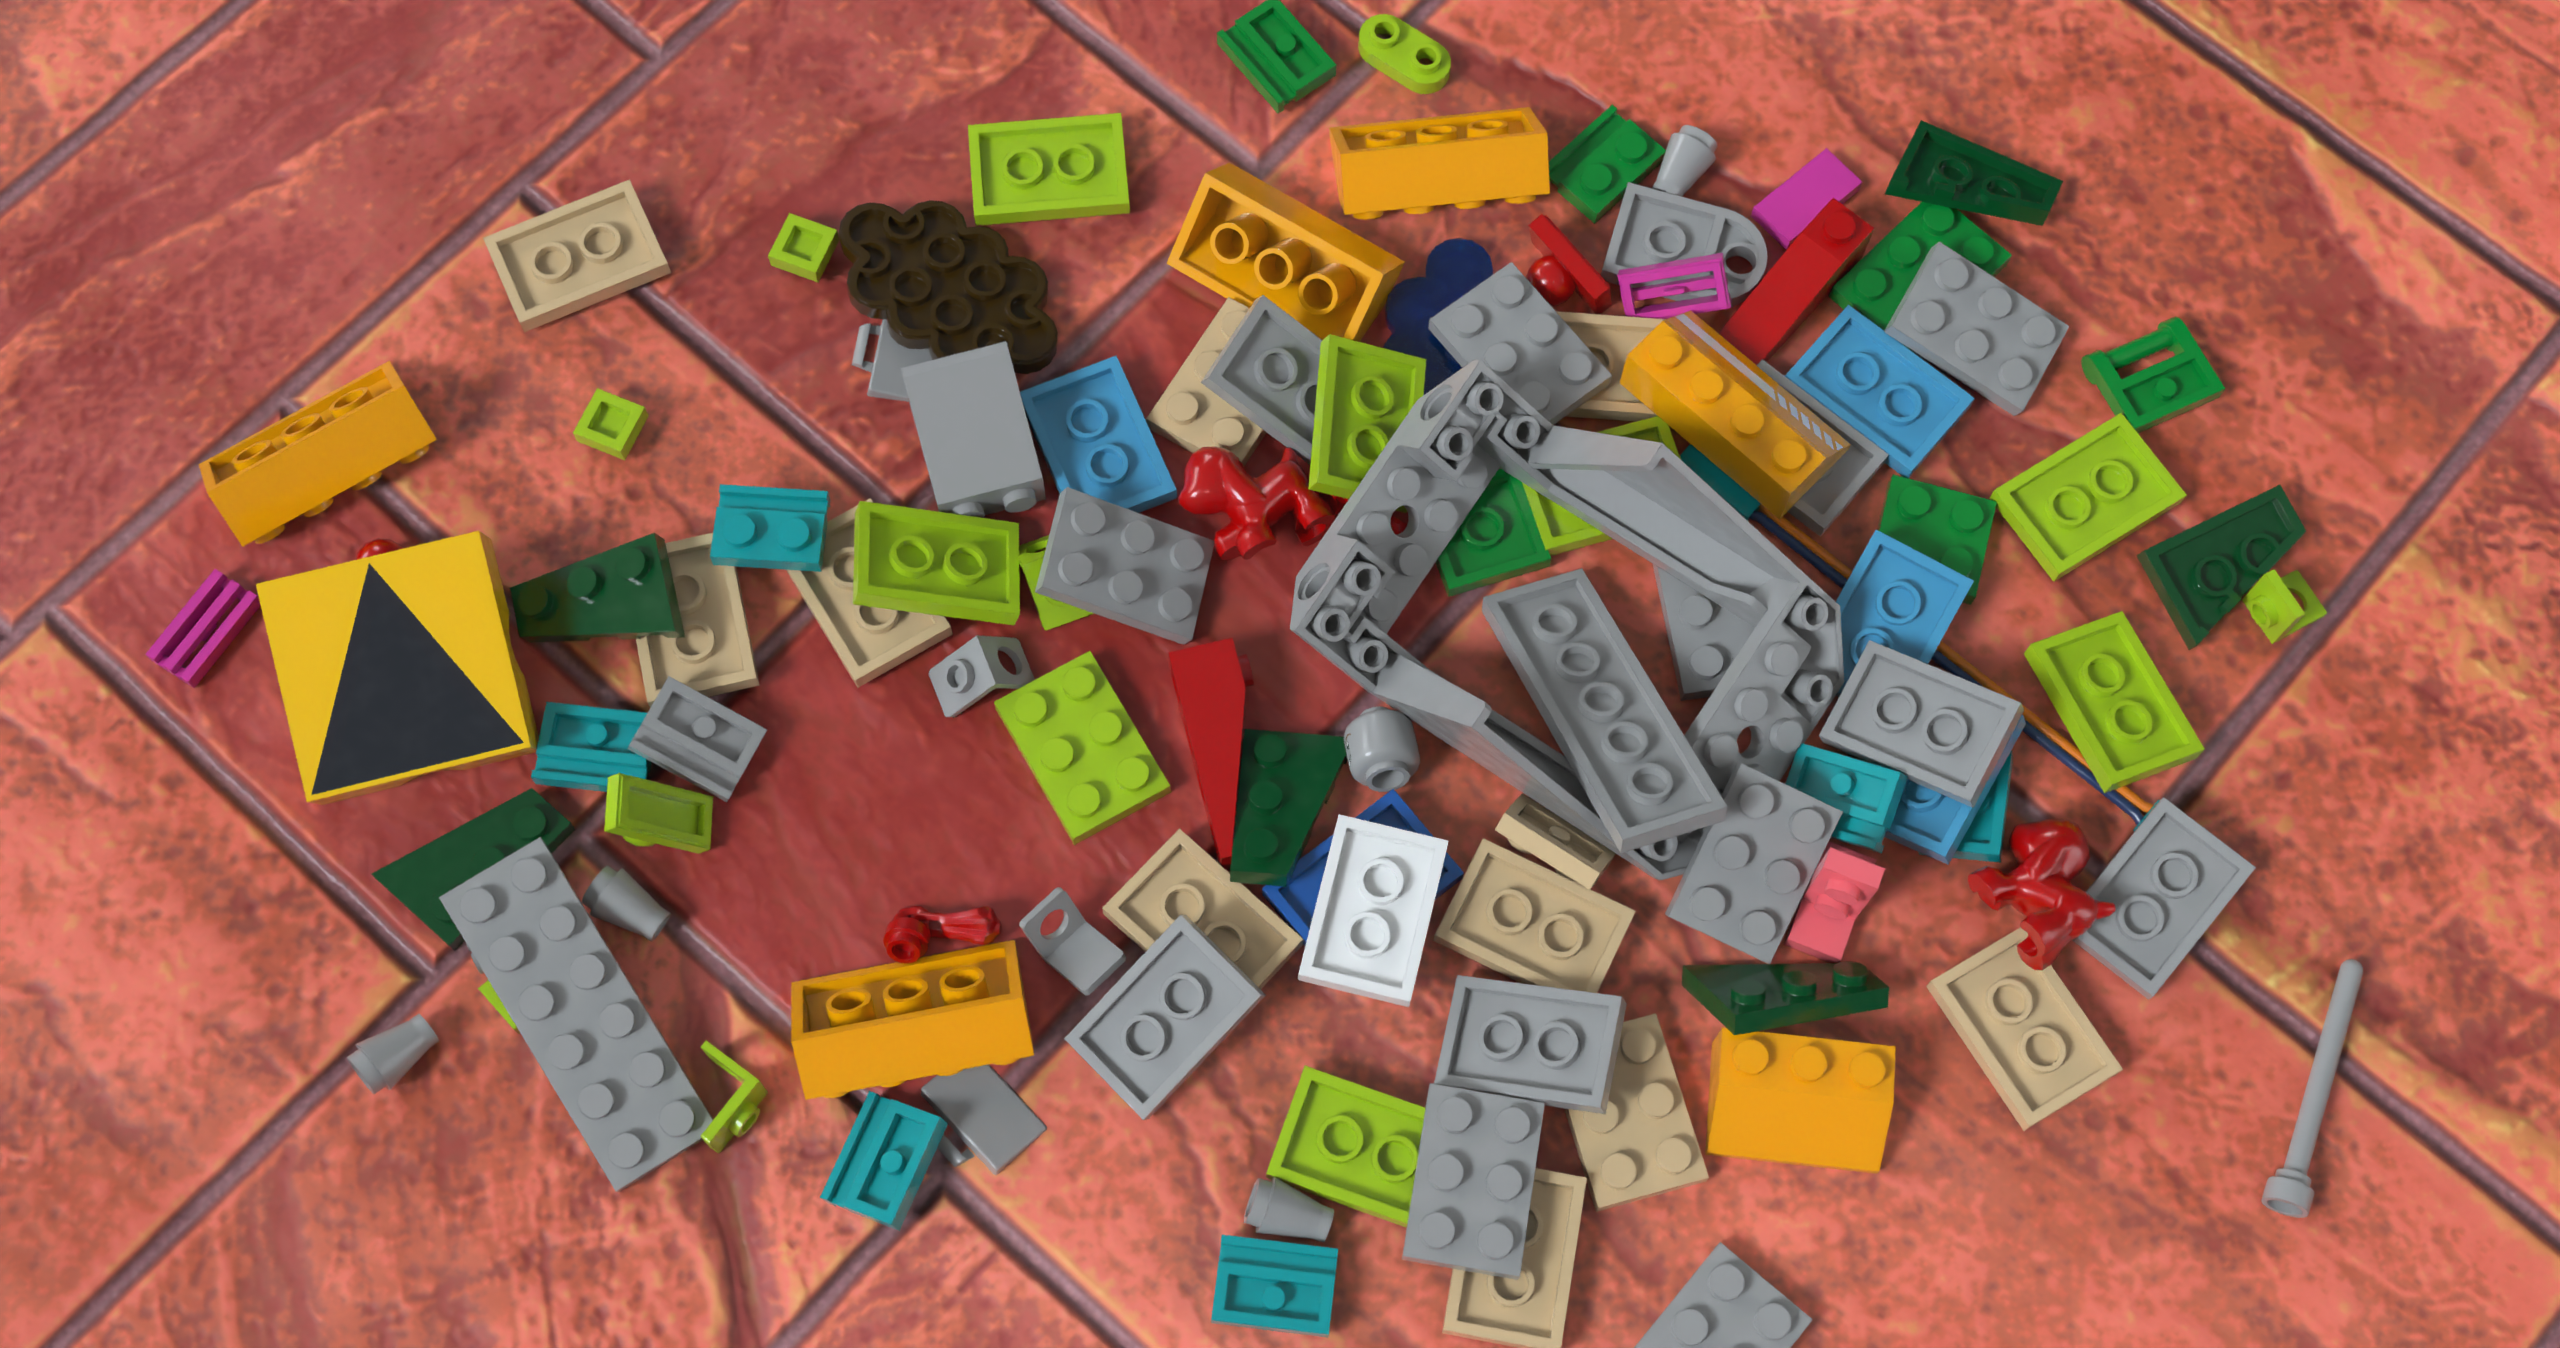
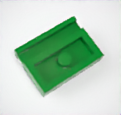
[1217,0,1337,114]
[1549,104,1666,224]

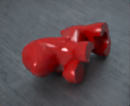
[1178,446,1336,560]
[1968,819,2116,970]

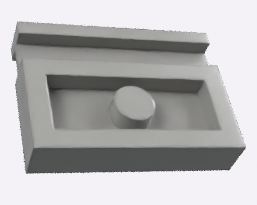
[627,676,767,802]

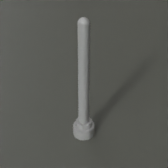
[2261,959,2363,1218]

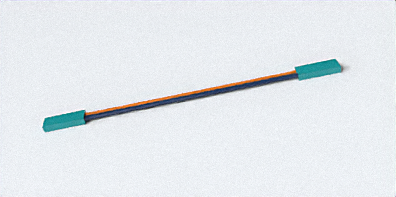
[1680,444,2160,831]

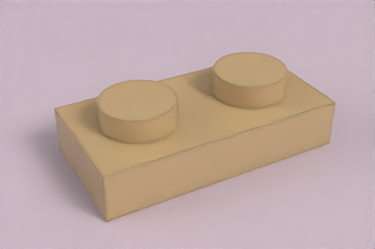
[1495,794,1616,890]

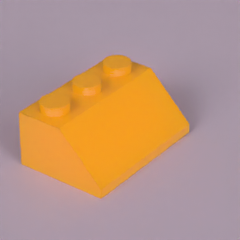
[1705,1027,1896,1174]

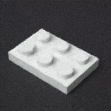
[1298,814,1449,1007]

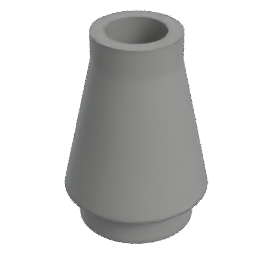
[1652,125,1718,196]
[582,865,671,942]
[347,1014,439,1094]
[1244,1177,1334,1242]

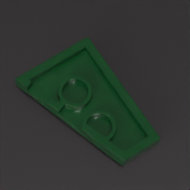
[1885,120,2063,226]
[2137,485,2306,650]
[510,533,685,643]
[1230,729,1348,887]
[371,788,576,951]
[1682,961,1889,1035]

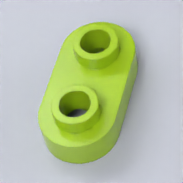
[1358,14,1451,94]

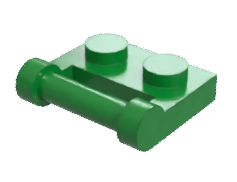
[2081,317,2225,433]

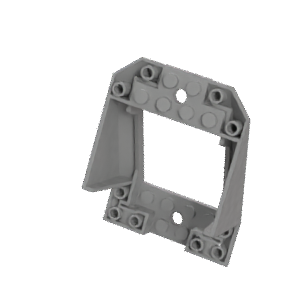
[1290,359,1844,880]

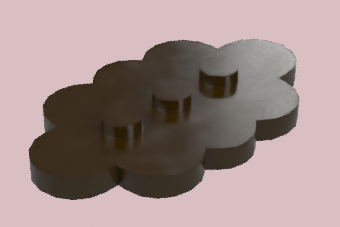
[839,200,1058,374]

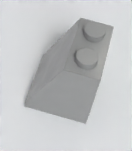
[901,341,1046,518]

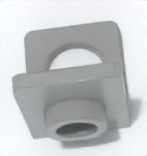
[929,635,1035,717]
[1019,887,1126,995]

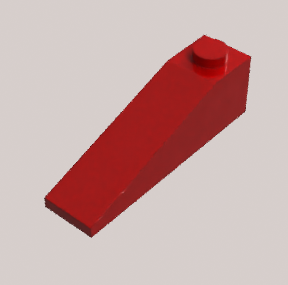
[1718,197,1875,366]
[1168,637,1254,872]

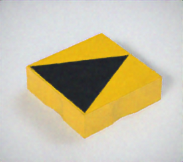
[256,531,539,805]

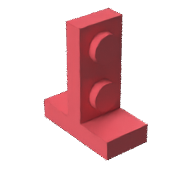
[1784,841,1885,963]

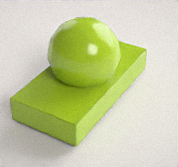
[604,773,713,854]

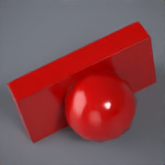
[1526,214,1612,314]

